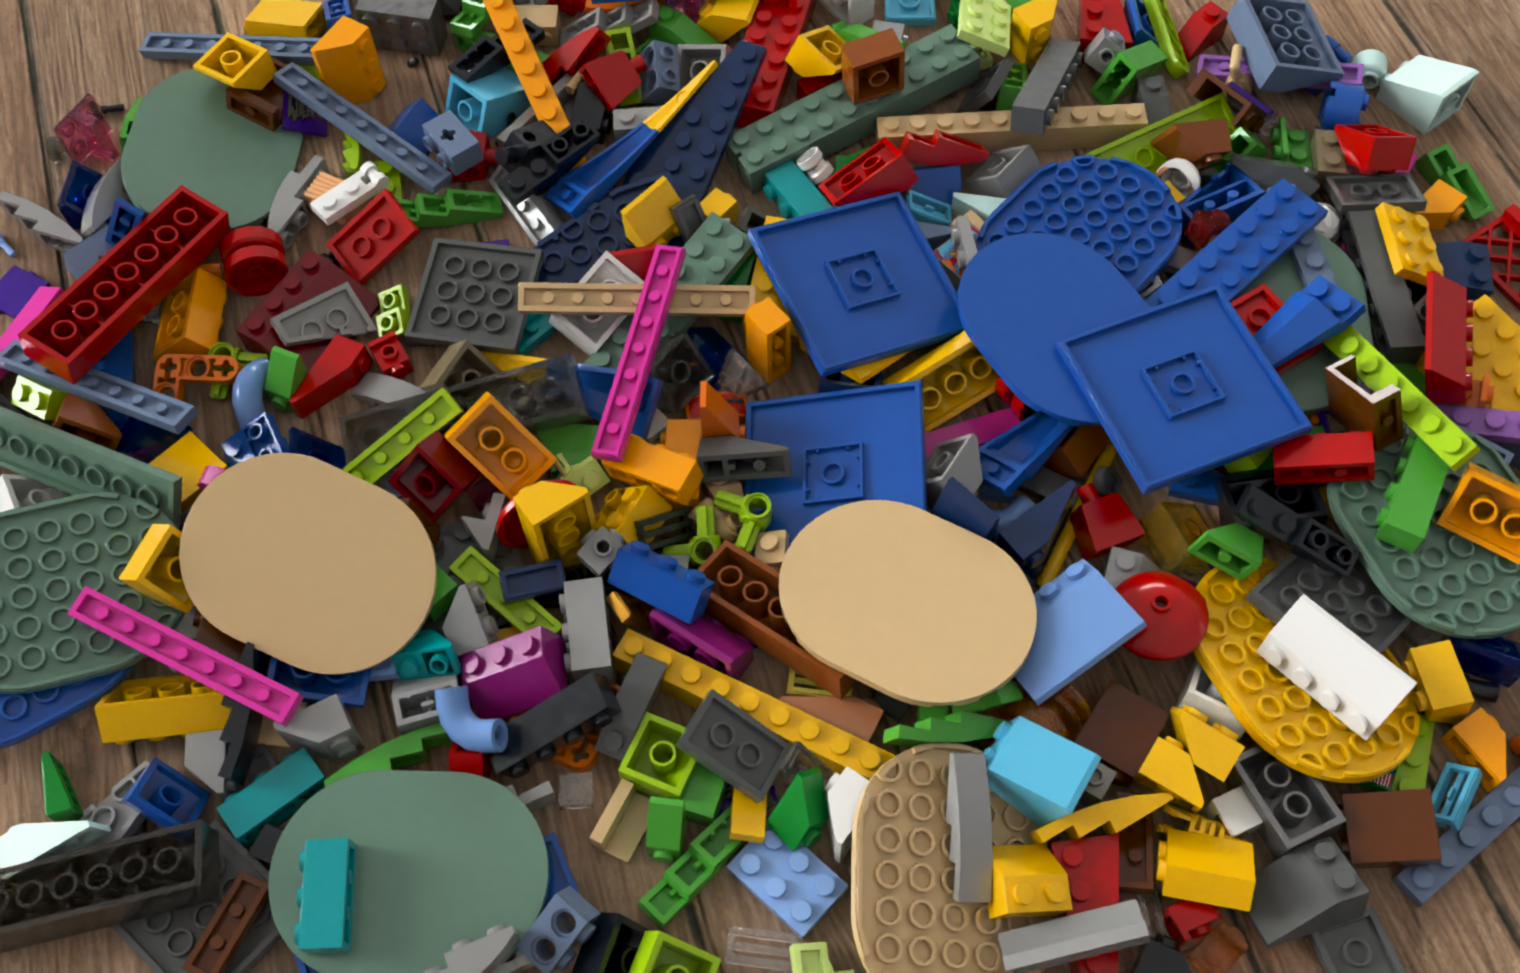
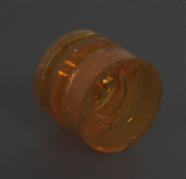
[1000,684,1091,740]

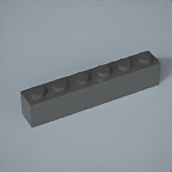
[1010,38,1084,136]
[1340,210,1425,364]

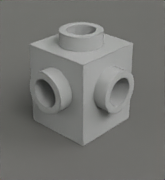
[576,526,625,577]

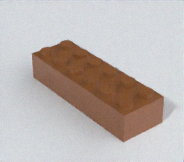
[697,539,858,700]

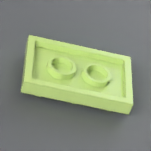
[957,0,1011,57]

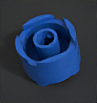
[1316,80,1370,130]

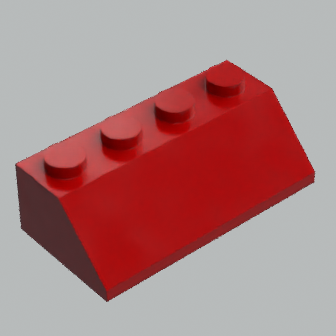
[1424,271,1473,404]

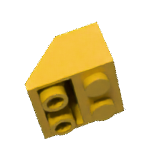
[595,485,673,545]
[1169,704,1245,782]

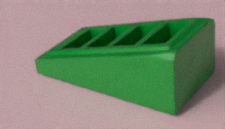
[41,751,84,822]

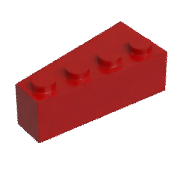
[1077,0,1133,52]

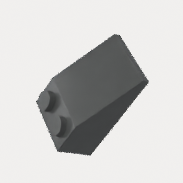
[1245,836,1370,948]

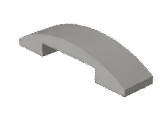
[351,372,463,436]

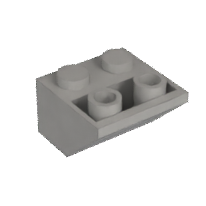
[391,674,462,735]

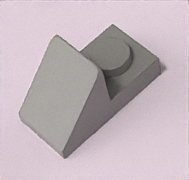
[461,492,508,563]

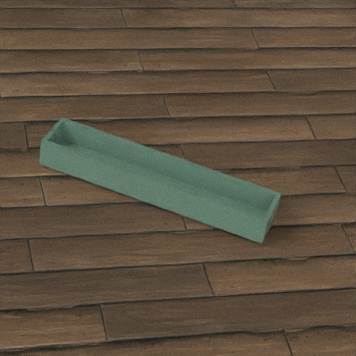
[725,24,981,195]

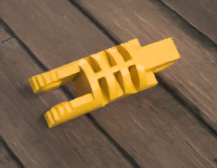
[1156,803,1248,842]

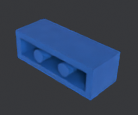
[607,541,715,625]

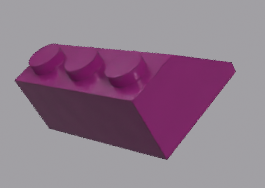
[649,608,754,681]
[460,626,567,721]

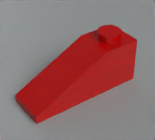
[288,334,373,419]

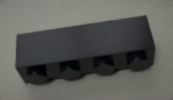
[488,672,622,779]

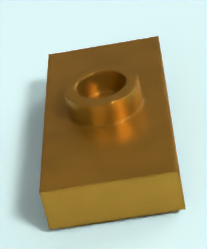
[605,591,652,630]

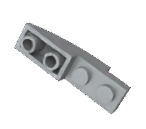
[267,155,330,250]
[80,158,129,239]
[423,923,520,973]

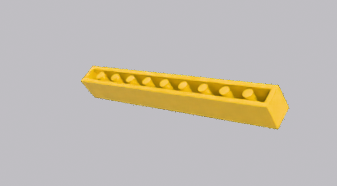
[612,628,896,780]

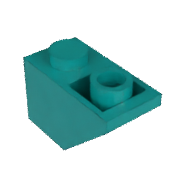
[391,629,462,681]

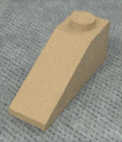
[485,5,561,46]

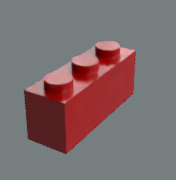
[1273,431,1375,485]

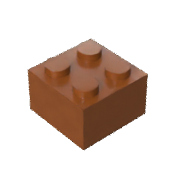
[841,28,905,105]

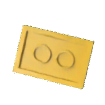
[1375,202,1444,286]

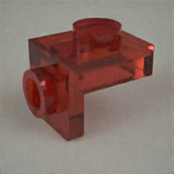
[1184,209,1232,249]

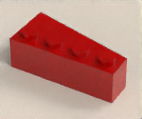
[1049,833,1119,973]

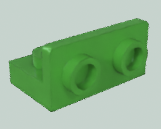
[1270,117,1313,169]

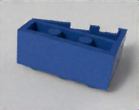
[1179,160,1265,247]

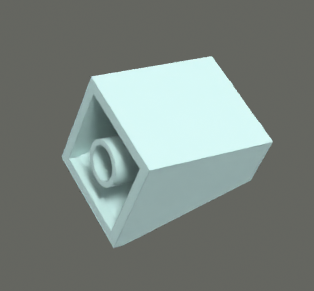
[1376,55,1479,135]

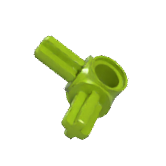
[208,342,269,401]
[713,490,772,554]
[662,505,722,566]

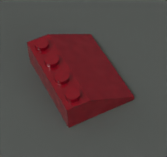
[236,250,380,372]

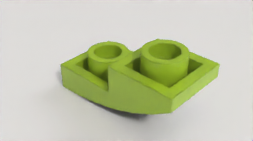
[342,132,365,178]
[375,284,410,338]

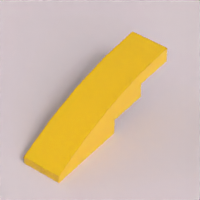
[1028,792,1174,844]

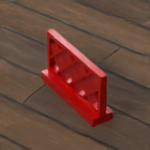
[1462,204,1520,311]

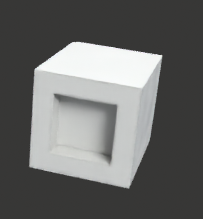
[1204,786,1263,837]

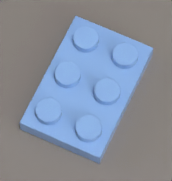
[726,824,849,940]

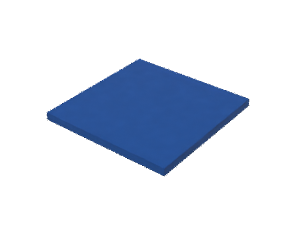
[747,191,964,377]
[1055,284,1313,495]
[744,380,928,557]

